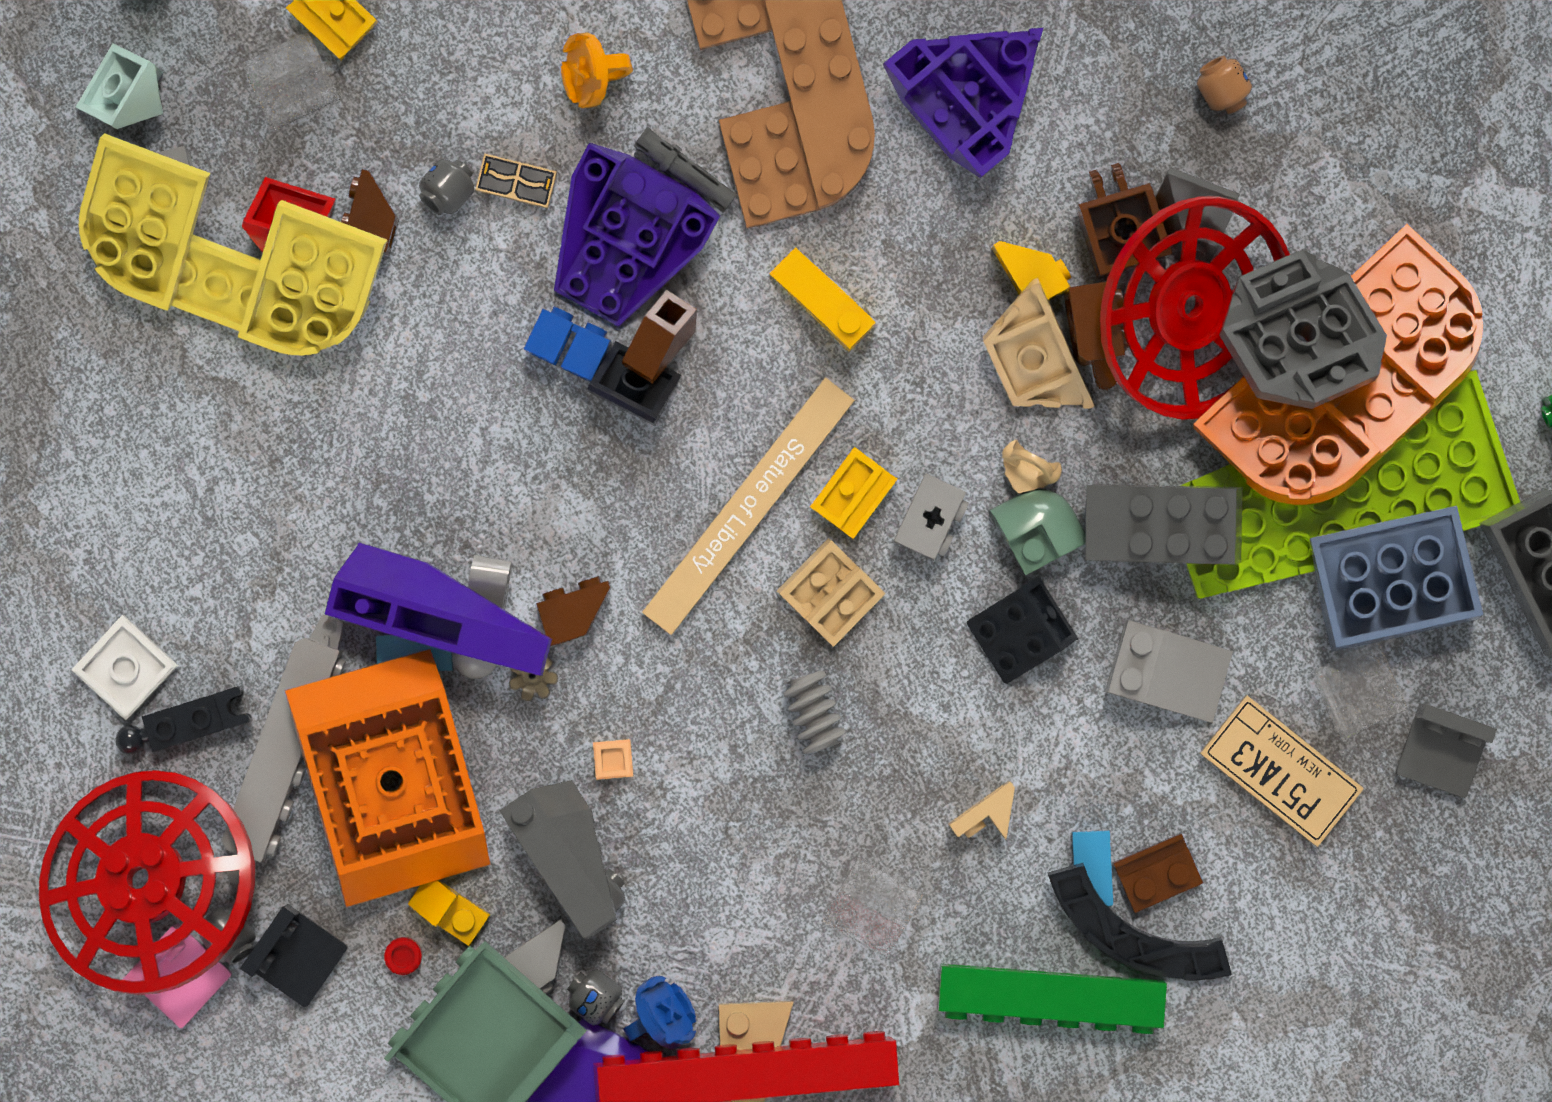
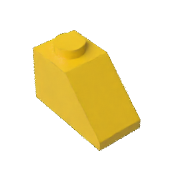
[992,241,1072,301]

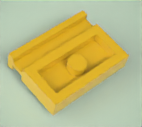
[286,0,378,61]
[810,447,897,539]

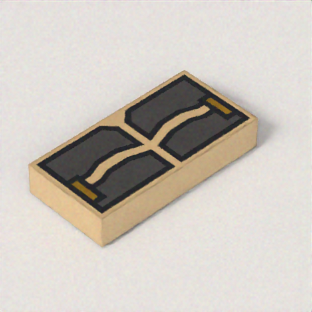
[475,153,557,209]

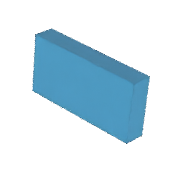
[1072,830,1113,906]

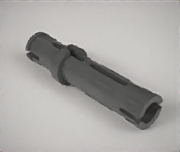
[634,127,737,213]

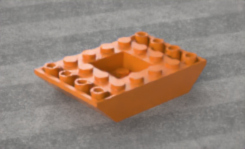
[285,649,490,907]

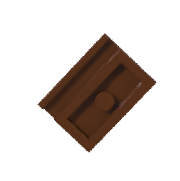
[1112,833,1203,913]

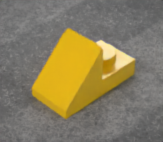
[408,880,491,946]

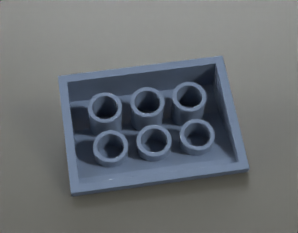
[1310,506,1483,652]

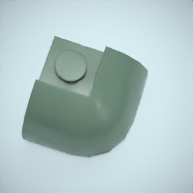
[989,489,1086,576]

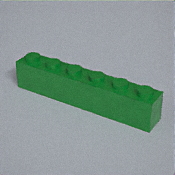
[937,963,1167,1034]

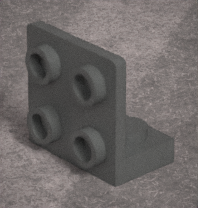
[1396,703,1497,798]

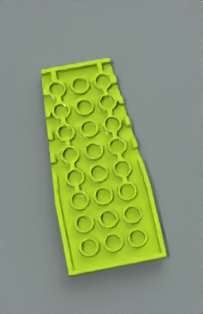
[1180,370,1520,599]

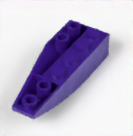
[324,543,552,676]

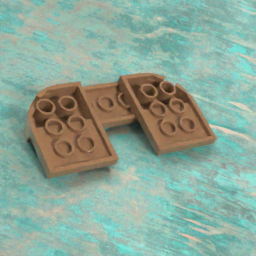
[687,0,875,229]

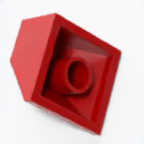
[242,177,336,253]

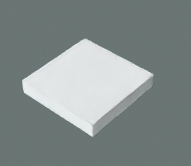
[72,615,179,720]

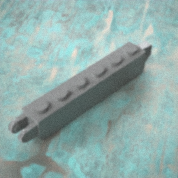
[222,614,346,885]

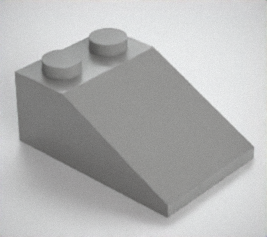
[1105,620,1233,723]

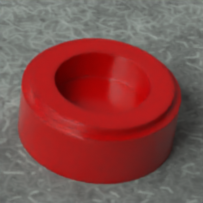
[384,937,423,975]

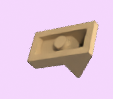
[948,780,1015,840]

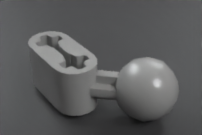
[452,555,512,679]

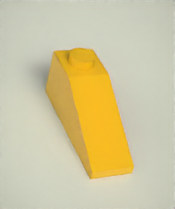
[769,247,876,352]

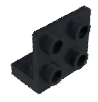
[967,576,1079,684]
[240,904,348,1007]

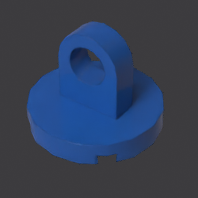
[623,976,696,1049]

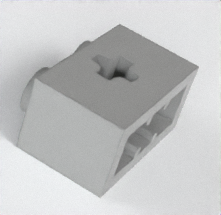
[893,473,969,561]

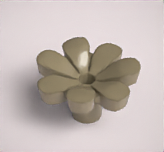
[509,657,558,701]

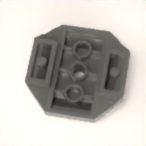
[1219,249,1387,409]

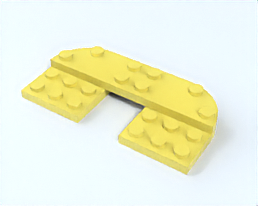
[79,133,387,356]

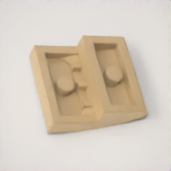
[777,538,886,647]

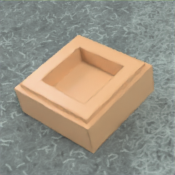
[593,739,634,780]

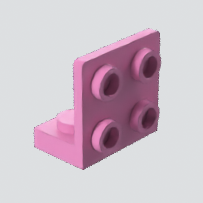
[122,923,232,1028]

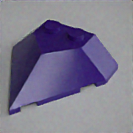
[883,27,1044,178]

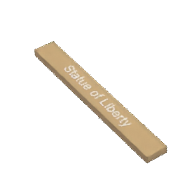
[642,377,855,635]

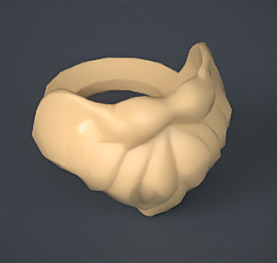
[1002,439,1062,494]

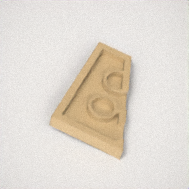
[719,1001,793,1102]

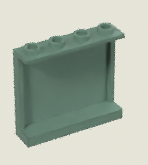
[384,941,587,1102]

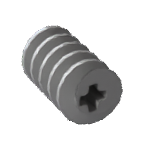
[783,671,845,754]

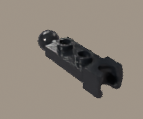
[115,686,253,755]

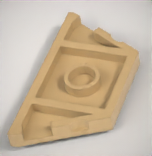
[983,278,1095,409]

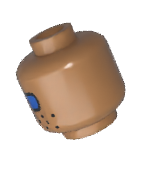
[1197,56,1252,114]

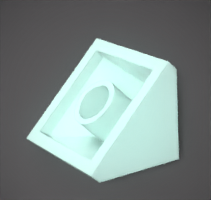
[76,43,163,129]

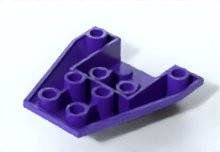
[554,143,720,327]

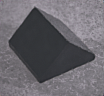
[587,341,682,426]

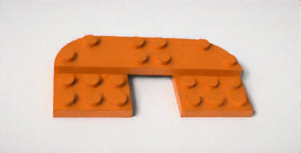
[1193,224,1483,505]

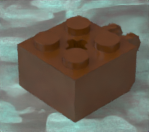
[1075,163,1172,279]
[1063,281,1129,391]

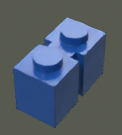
[524,306,612,382]

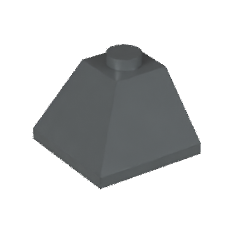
[1155,167,1240,262]

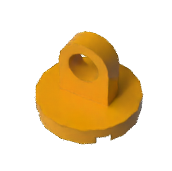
[561,32,633,108]

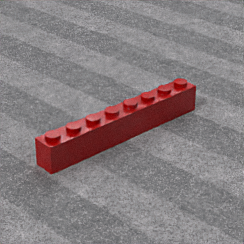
[593,1031,899,1102]

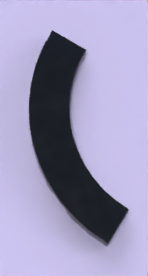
[1047,863,1232,981]

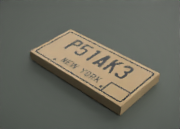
[1200,695,1364,847]

